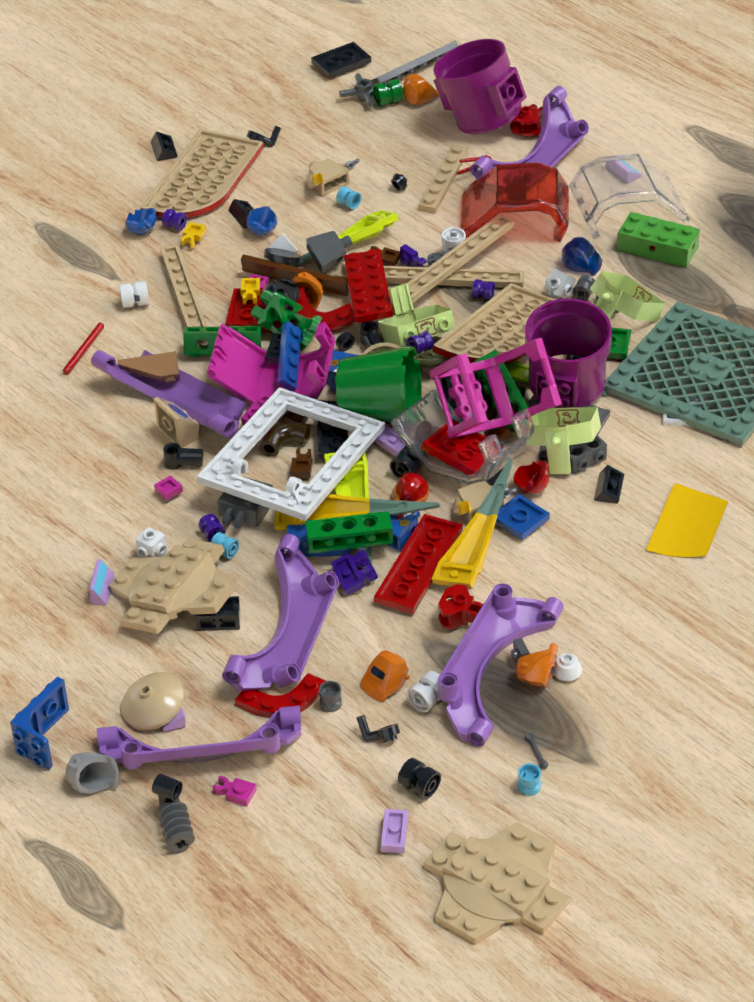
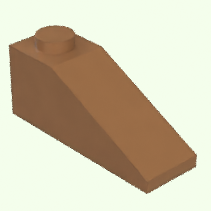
[117,351,180,383]

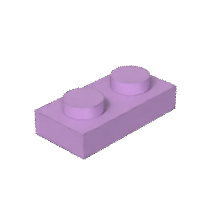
[374,425,413,456]
[381,809,408,853]

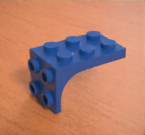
[10,676,69,769]

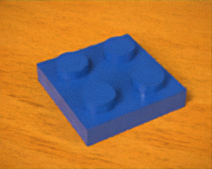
[495,494,550,540]

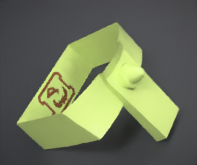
[590,271,666,322]
[378,283,455,347]
[525,407,601,474]

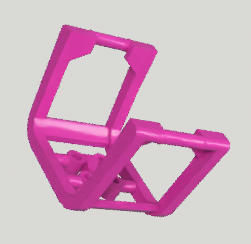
[429,338,562,438]

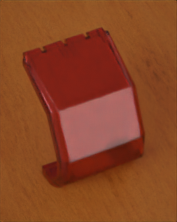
[460,162,569,242]

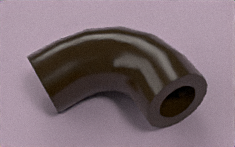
[260,422,310,456]

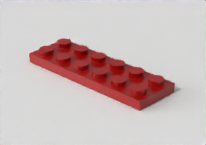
[344,249,393,323]
[374,514,463,614]

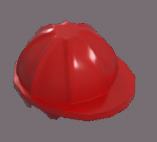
[513,460,549,494]

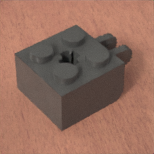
[218,476,273,529]

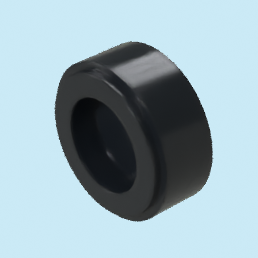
[335,332,355,351]

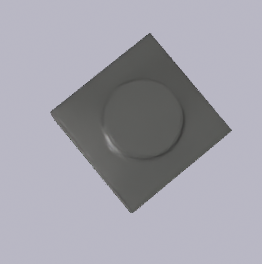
[511,638,530,662]

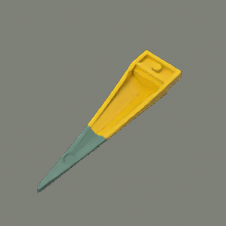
[432,458,513,589]
[274,490,441,531]

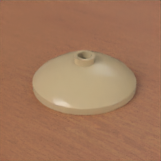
[121,672,185,731]

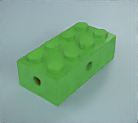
[617,212,700,268]

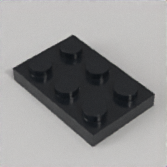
[311,41,371,78]

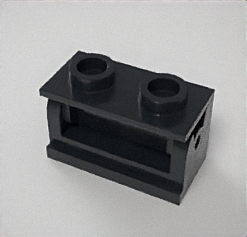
[195,596,240,631]

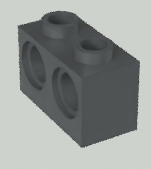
[569,435,607,474]

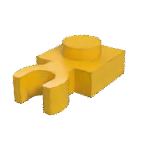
[181,222,207,248]
[241,278,261,304]

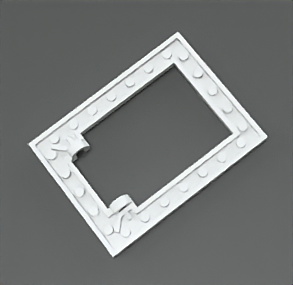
[197,387,385,521]

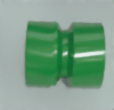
[373,79,403,106]

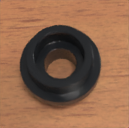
[391,173,407,191]

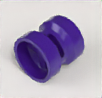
[162,209,187,231]
[472,279,495,300]
[406,331,434,354]
[198,514,226,542]

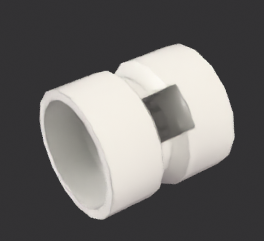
[442,227,466,255]
[119,281,149,308]
[407,671,441,713]

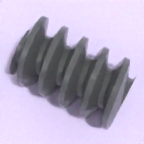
[158,802,195,854]

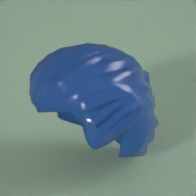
[247,206,277,236]
[125,208,157,234]

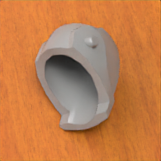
[65,752,119,794]

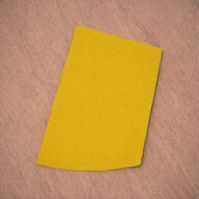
[646,483,728,557]

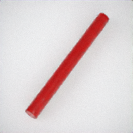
[62,322,105,375]

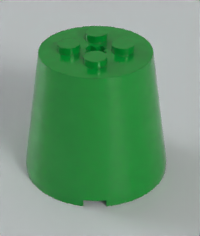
[335,346,422,426]

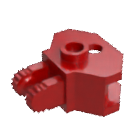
[509,104,543,137]
[438,584,484,630]

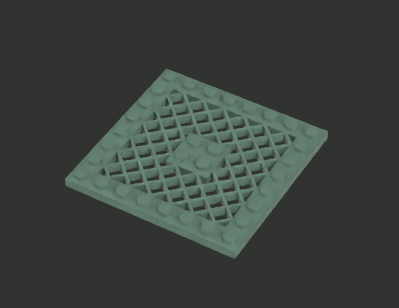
[603,301,754,446]

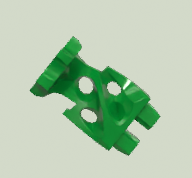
[250,289,322,350]

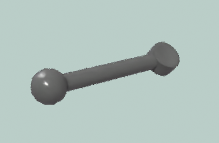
[526,733,548,769]

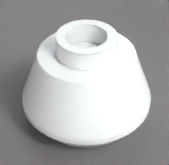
[553,653,582,682]

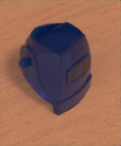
[561,237,603,276]

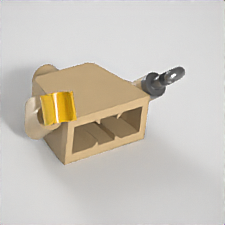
[307,159,360,197]
[454,480,517,524]

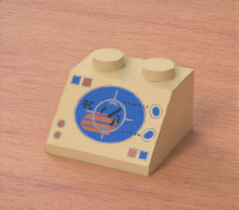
[154,397,200,448]

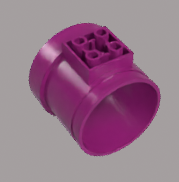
[433,39,527,134]
[525,298,612,408]

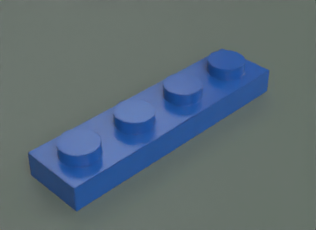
[277,321,302,392]

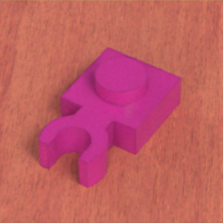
[213,776,257,806]

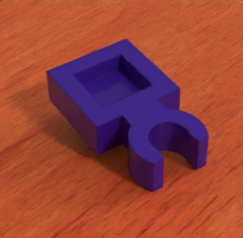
[400,244,427,267]

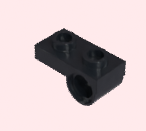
[265,333,281,364]

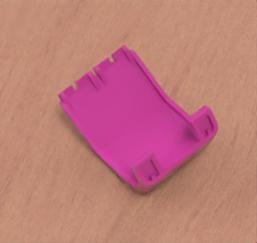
[207,322,335,406]

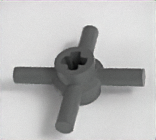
[339,73,386,107]

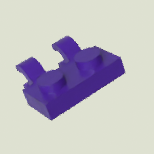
[330,550,378,596]

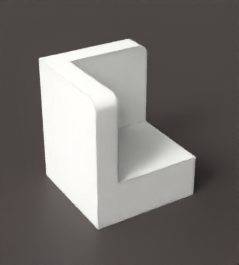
[269,233,299,252]

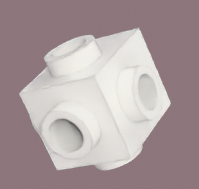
[544,268,576,299]
[135,527,167,558]

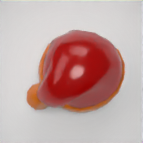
[392,473,429,502]

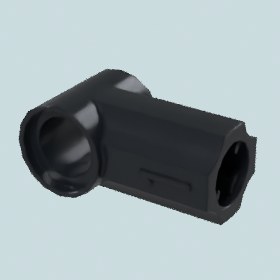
[360,321,383,349]
[163,443,204,470]
[152,773,183,806]

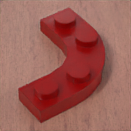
[291,287,355,332]
[235,673,326,718]

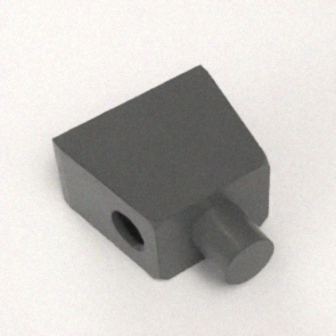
[306,231,353,274]

